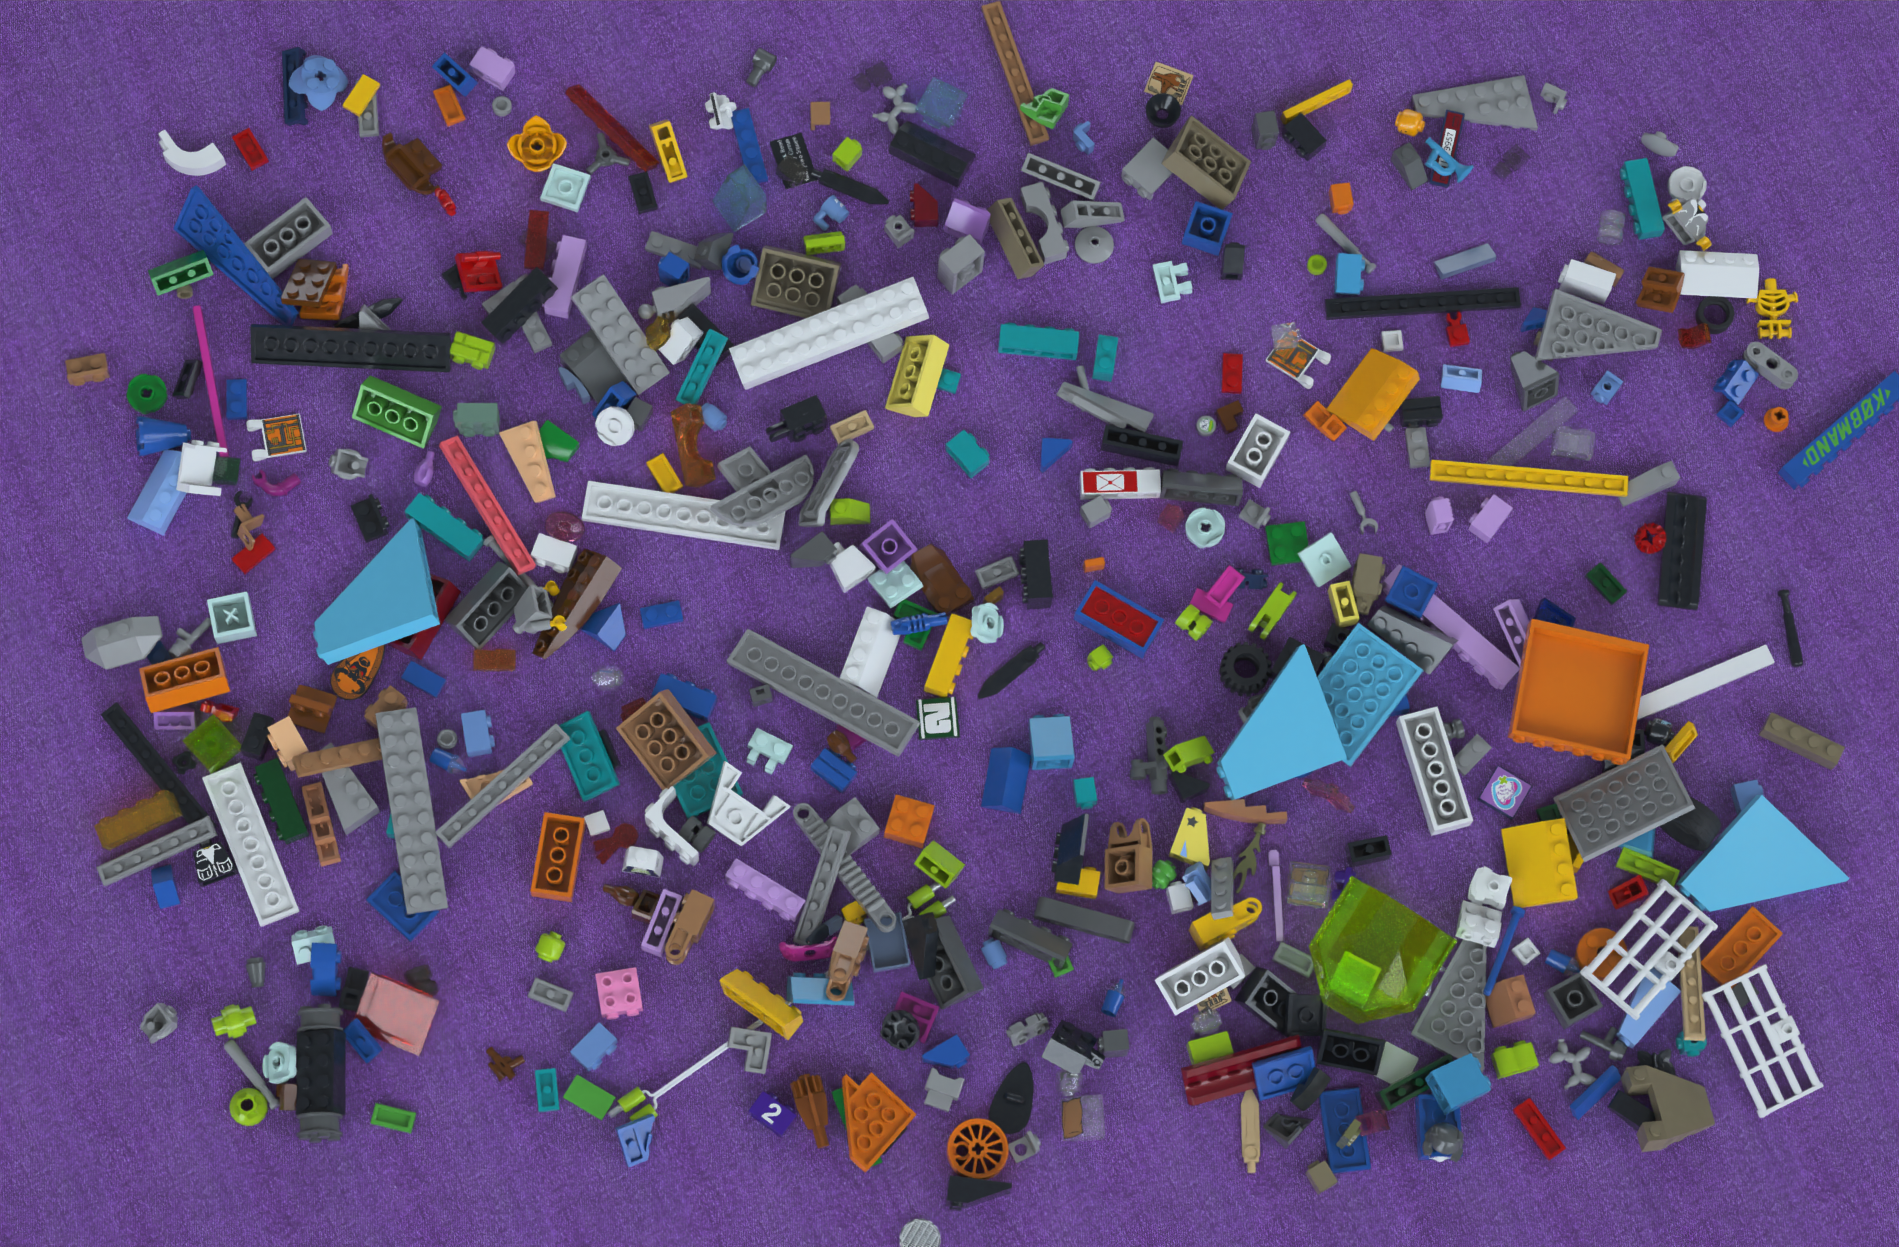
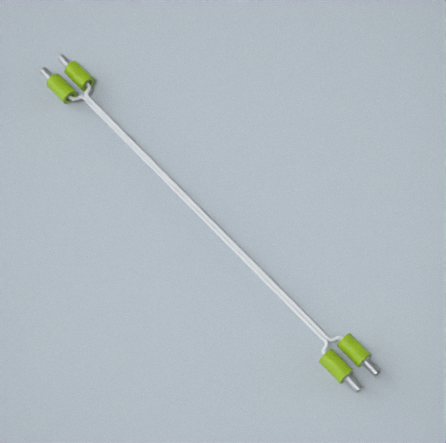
[607,882,956,1122]

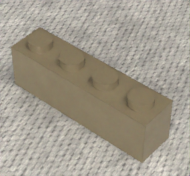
[987,198,1044,279]
[1759,712,1845,770]

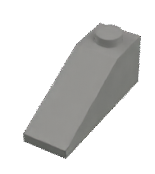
[1060,201,1125,228]
[1618,461,1680,507]

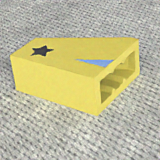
[1169,807,1210,871]

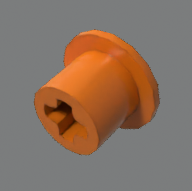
[1763,407,1789,432]

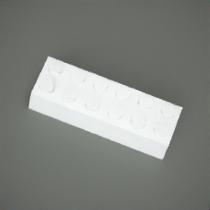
[1396,706,1473,836]

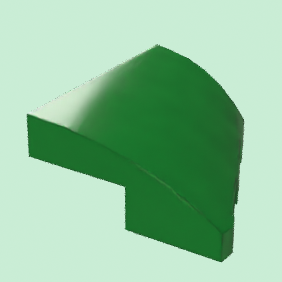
[539,420,580,462]

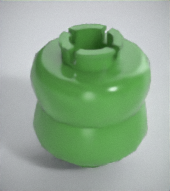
[1152,860,1177,889]

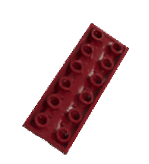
[1181,1035,1302,1106]

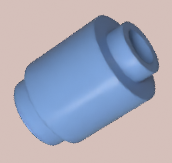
[698,403,727,431]
[981,938,1008,970]

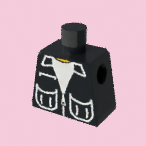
[193,838,239,887]

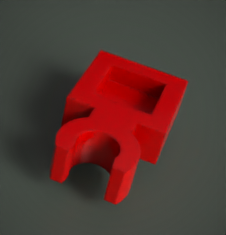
[1446,311,1470,347]
[200,699,239,722]

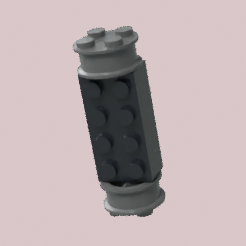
[296,1004,346,1143]

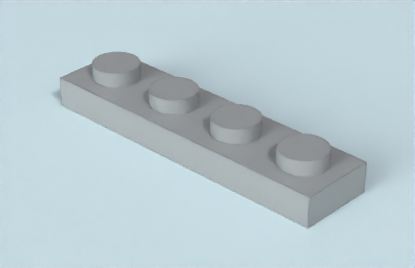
[1211,857,1233,920]

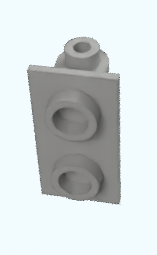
[1006,1012,1050,1047]

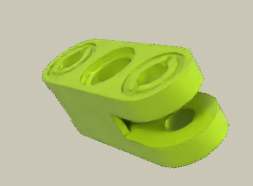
[1248,582,1297,641]

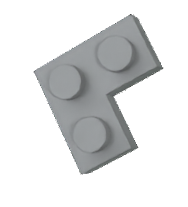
[727,1026,772,1074]

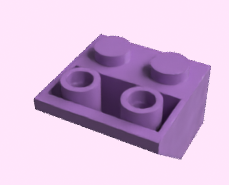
[944,198,991,245]

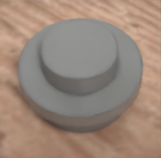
[437,729,458,749]

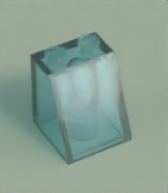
[712,164,767,232]

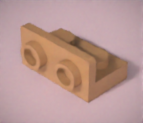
[1584,252,1624,287]
[65,353,110,386]

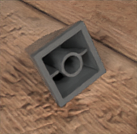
[1510,351,1559,412]

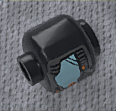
[1644,718,1675,746]

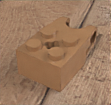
[1105,818,1153,894]
[665,889,715,965]
[826,920,869,1001]

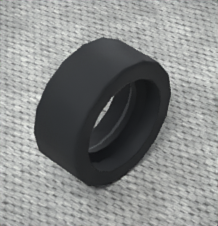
[1695,296,1735,334]

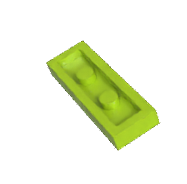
[1615,847,1680,888]

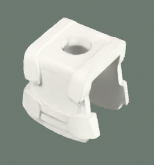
[1468,866,1513,910]

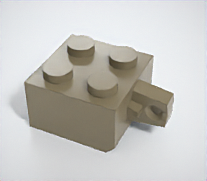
[1351,553,1385,615]

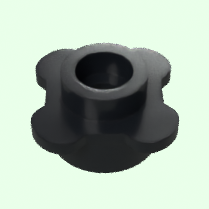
[172,751,196,775]

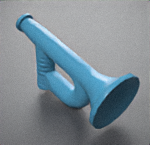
[1425,137,1474,183]

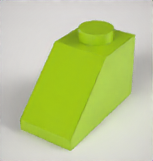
[830,498,870,525]

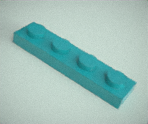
[675,329,728,409]

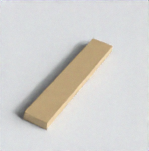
[1677,926,1706,1041]

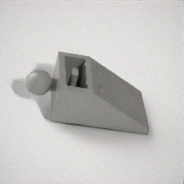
[638,277,711,326]

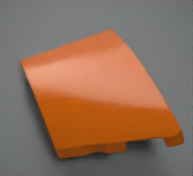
[300,264,349,320]

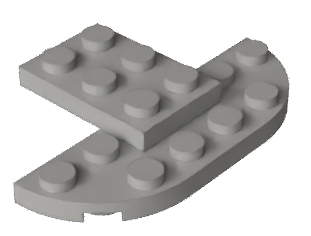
[710,446,814,527]

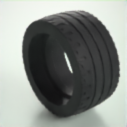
[1660,796,1722,851]

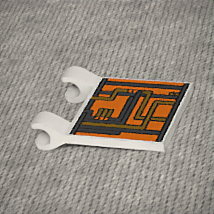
[1265,330,1331,389]
[246,413,307,461]

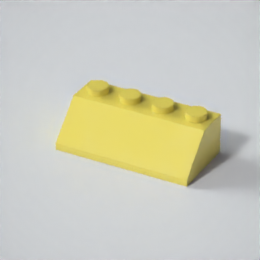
[885,335,949,417]

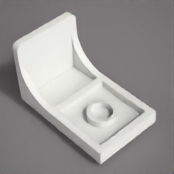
[645,786,699,867]

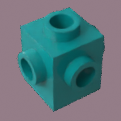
[1676,1031,1707,1057]

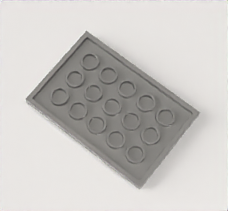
[1553,744,1696,862]

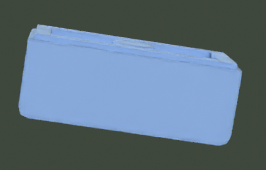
[1441,364,1482,393]

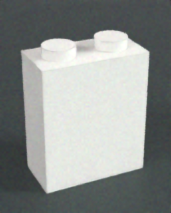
[1558,259,1616,304]

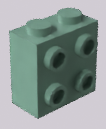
[453,403,500,437]

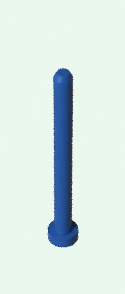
[1483,906,1525,996]

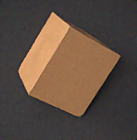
[810,102,830,131]

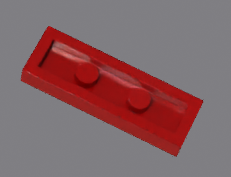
[1512,1098,1566,1161]

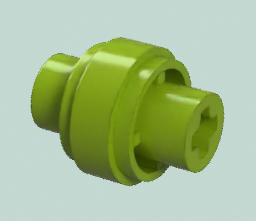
[211,1004,256,1039]

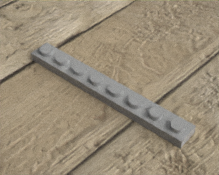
[435,724,570,849]

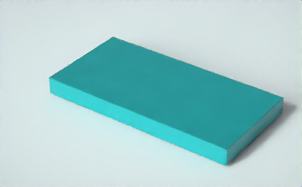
[559,711,620,802]

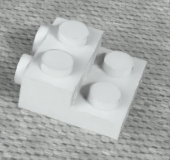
[1455,900,1502,948]

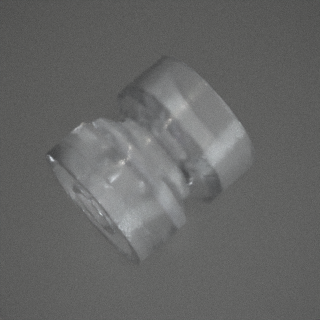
[1597,210,1626,245]

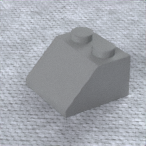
[825,797,880,855]

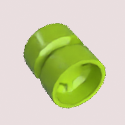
[1175,604,1213,641]

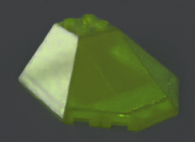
[1309,876,1458,1024]

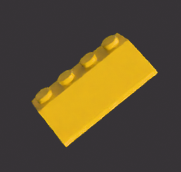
[719,969,803,1040]

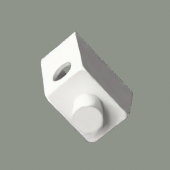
[830,542,876,593]

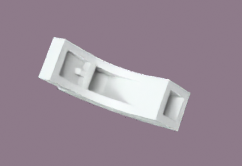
[158,130,226,176]

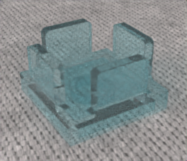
[915,77,968,130]

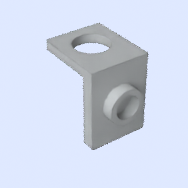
[1008,1130,1041,1163]

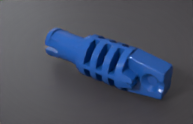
[891,612,947,635]

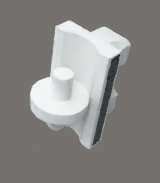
[705,92,737,130]

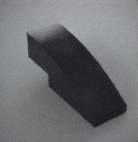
[1607,1090,1656,1131]

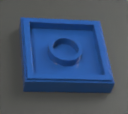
[1385,566,1439,619]

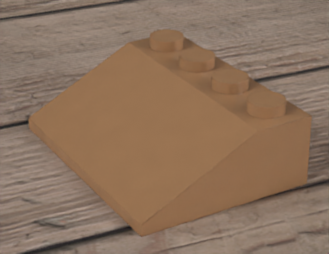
[616,689,717,790]

